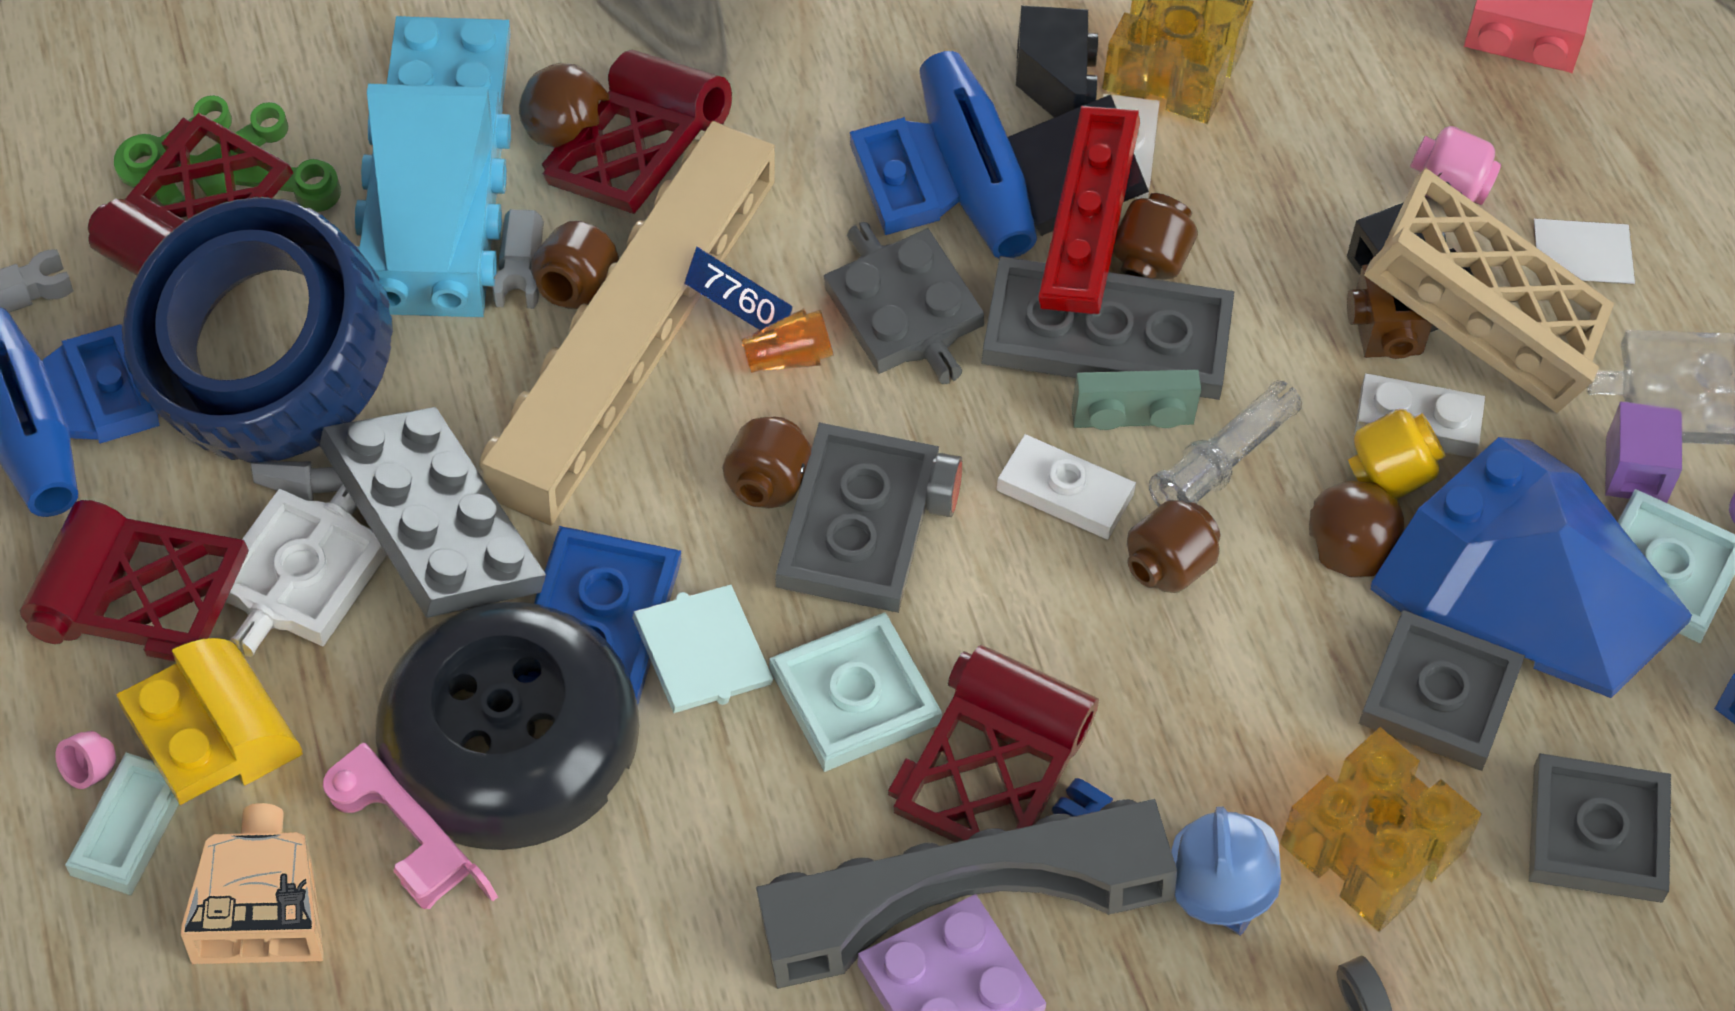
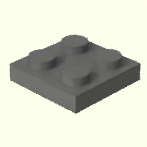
[1358,610,1525,771]
[1529,753,1671,903]

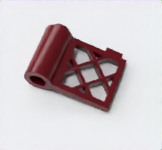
[542,49,732,214]
[88,112,293,276]
[19,500,249,662]
[888,644,1099,843]

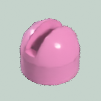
[55,731,116,789]

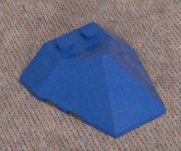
[1370,437,1692,698]

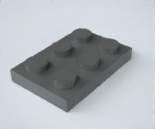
[775,422,939,613]

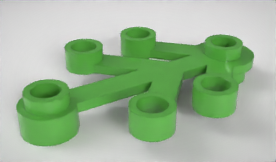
[114,95,341,212]

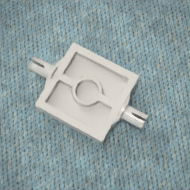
[226,484,387,657]

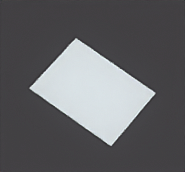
[1534,219,1635,284]

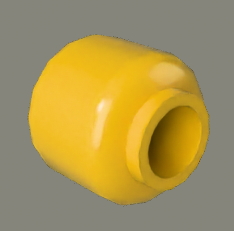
[1348,408,1446,499]

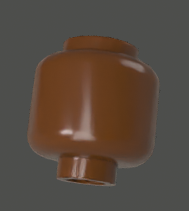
[1113,193,1198,280]
[531,221,619,309]
[722,416,812,509]
[1126,500,1221,593]

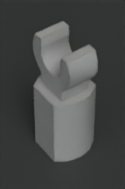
[492,209,544,309]
[0,249,73,313]

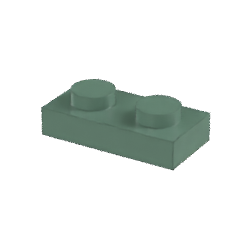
[1072,370,1201,430]

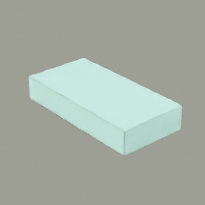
[65,752,179,895]

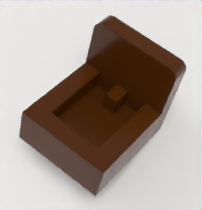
[1347,265,1432,359]

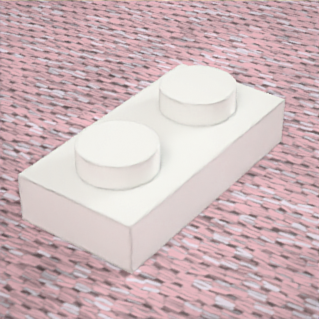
[1354,373,1485,458]

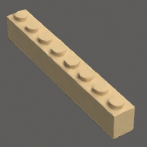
[479,121,775,526]

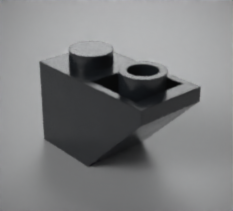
[1016,5,1098,117]

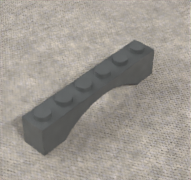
[756,799,1177,989]

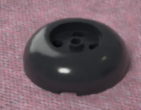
[376,602,639,850]

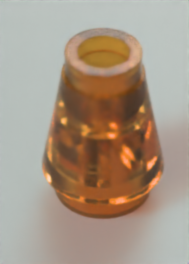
[741,308,834,373]

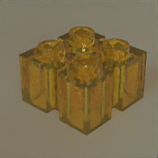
[1102,0,1254,124]
[1280,727,1482,932]

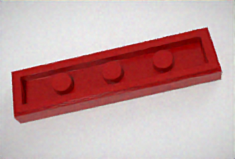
[1038,106,1140,314]

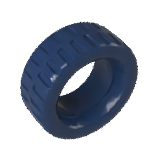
[122,197,393,463]

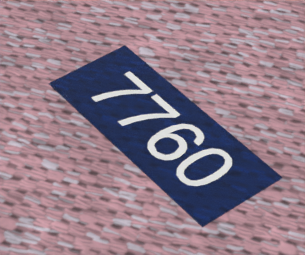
[684,246,793,343]

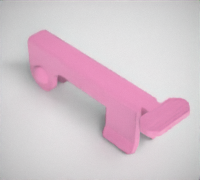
[323,743,498,909]

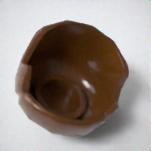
[519,63,610,148]
[1309,481,1405,577]

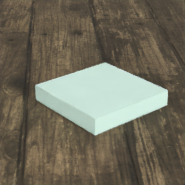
[1618,489,1735,643]
[769,612,942,772]

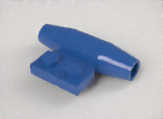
[850,51,1037,259]
[0,307,160,517]

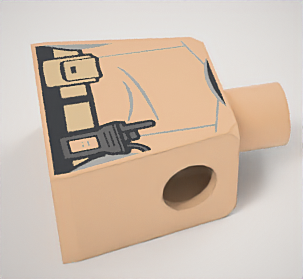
[181,803,323,964]

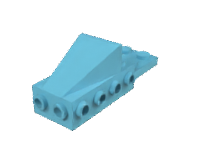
[355,16,511,317]

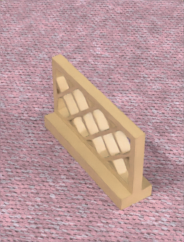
[1364,168,1614,413]

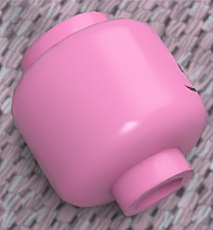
[1410,126,1501,205]

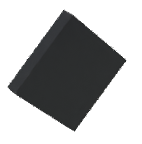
[1008,94,1149,236]

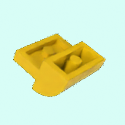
[116,638,303,805]

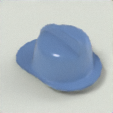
[1171,806,1281,926]

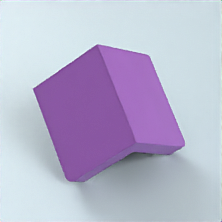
[1605,401,1682,503]

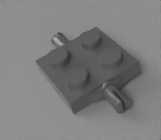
[823,222,984,384]

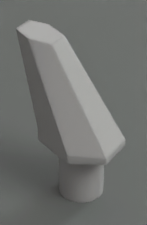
[250,461,343,501]

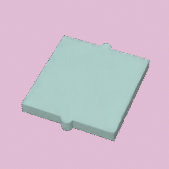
[632,585,773,713]

